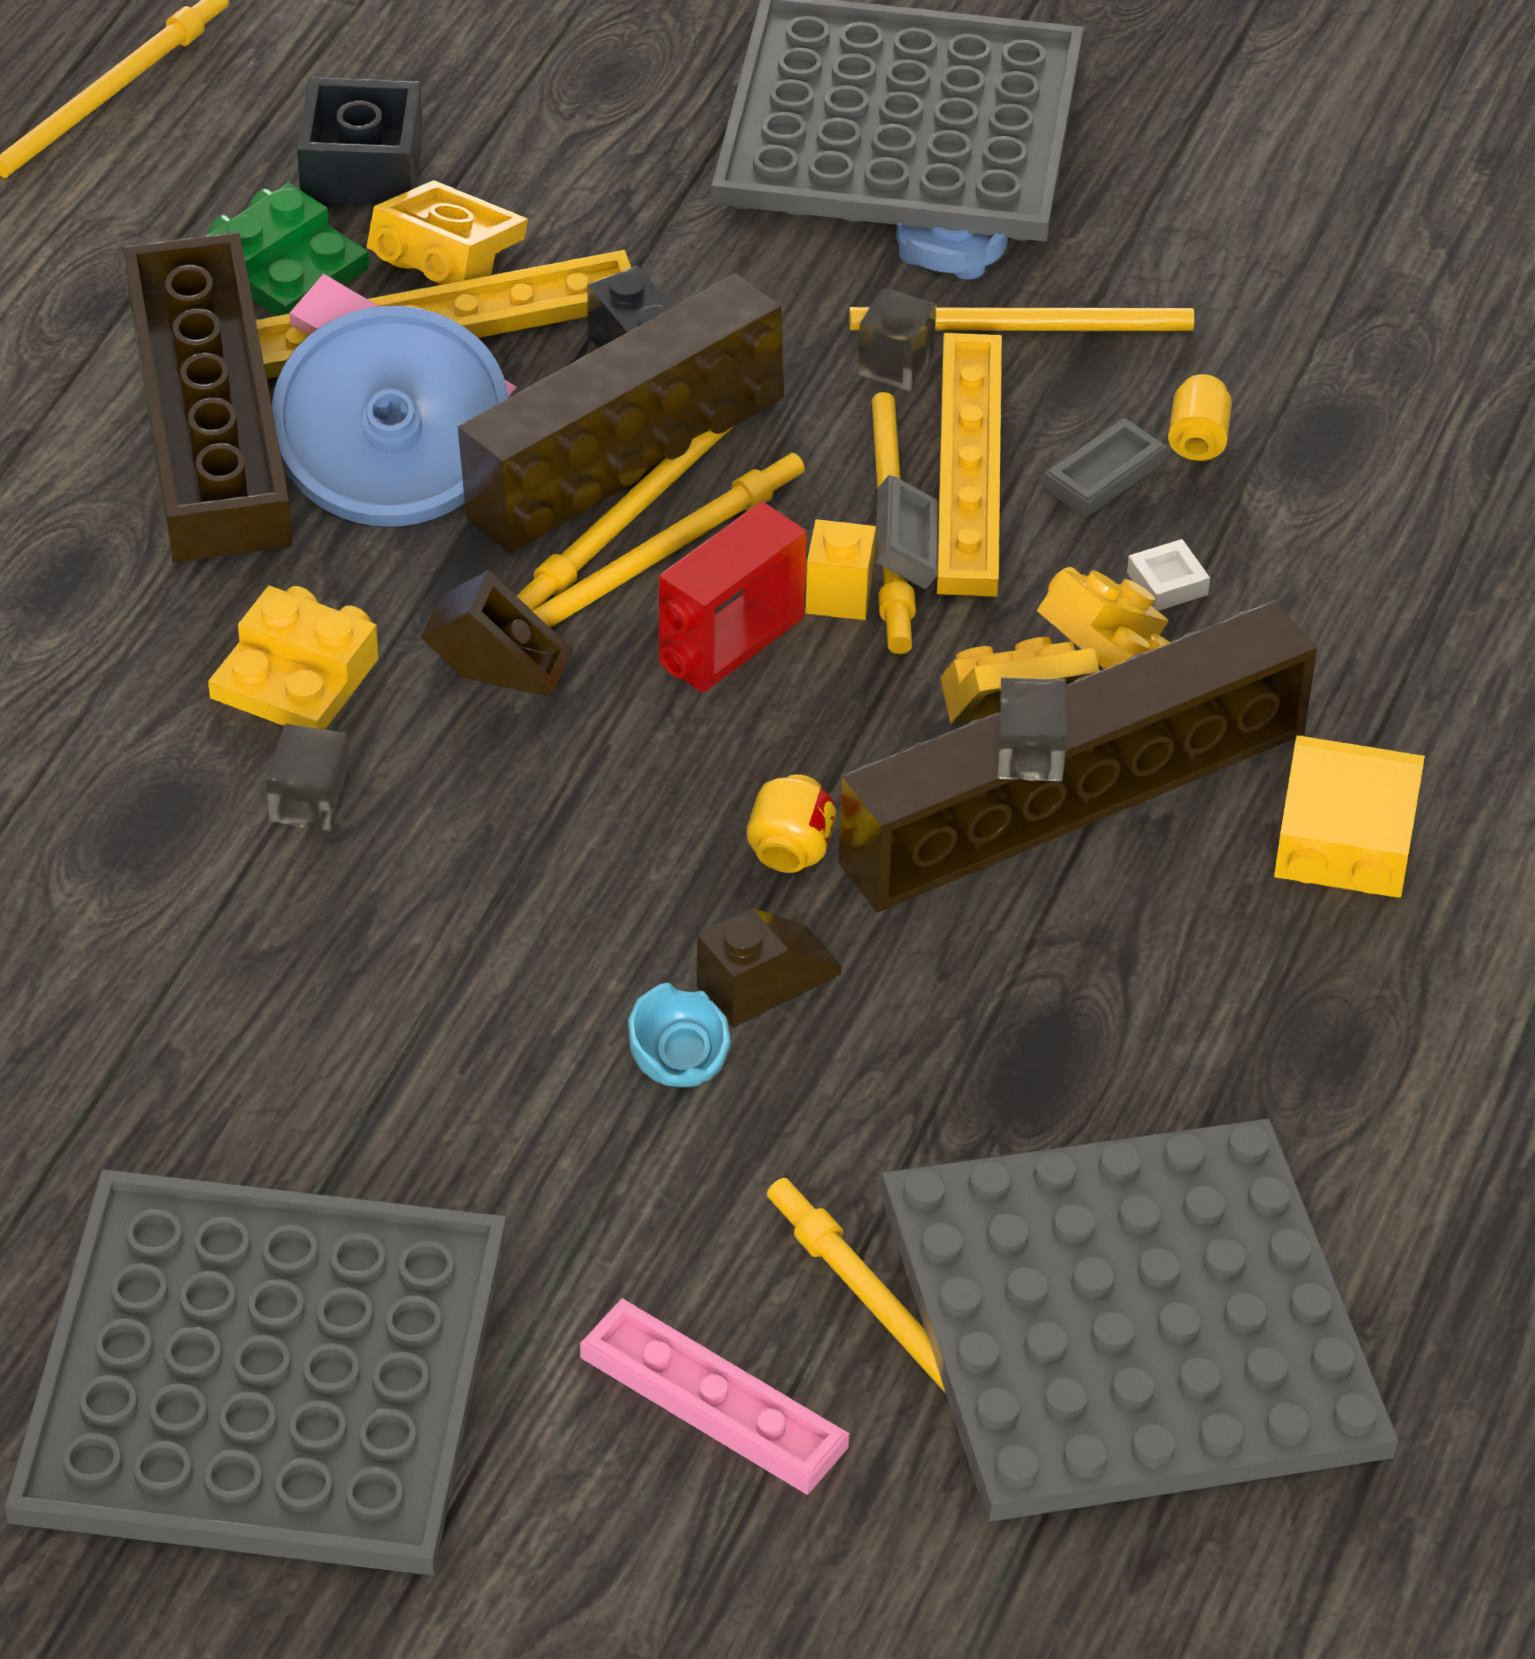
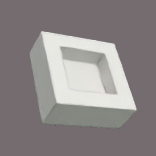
[1127,539,1210,611]

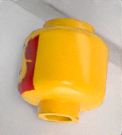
[747,774,837,873]

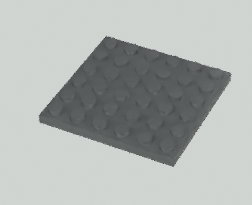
[711,0,1084,242]
[879,1119,1399,1522]
[5,1169,507,1576]

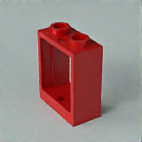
[659,501,807,693]

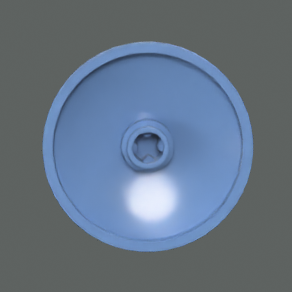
[272,306,509,527]

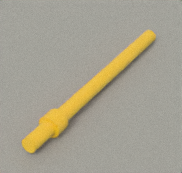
[0,0,229,178]
[849,302,1194,336]
[872,392,916,654]
[516,426,734,610]
[532,453,805,628]
[767,1178,946,1394]

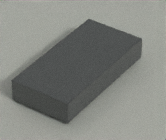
[1043,418,1168,518]
[875,475,939,589]

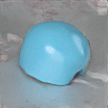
[628,983,731,1087]

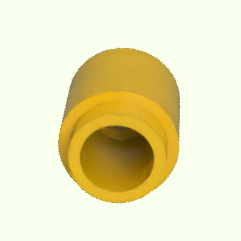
[1168,374,1232,461]

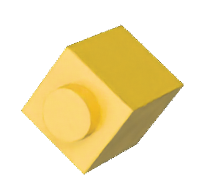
[805,519,876,620]

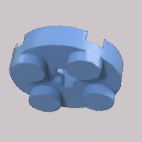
[896,223,1008,279]

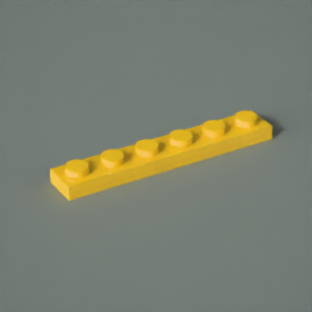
[937,333,1002,597]

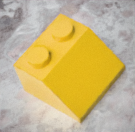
[1274,735,1425,898]

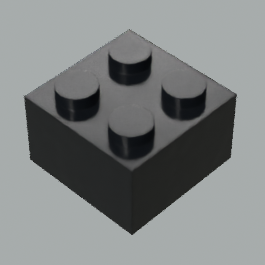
[297,77,423,205]

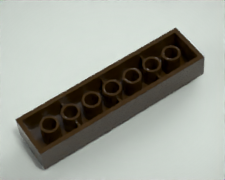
[838,601,1317,913]

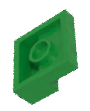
[206,183,369,316]

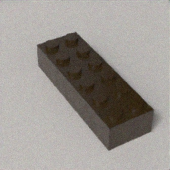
[123,232,293,563]
[457,274,784,553]

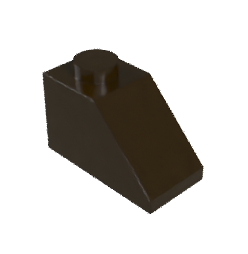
[421,570,573,696]
[697,908,842,1028]

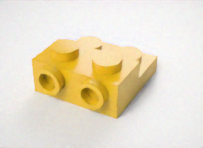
[366,180,528,285]
[1037,567,1171,669]
[208,585,379,738]
[940,637,1099,724]

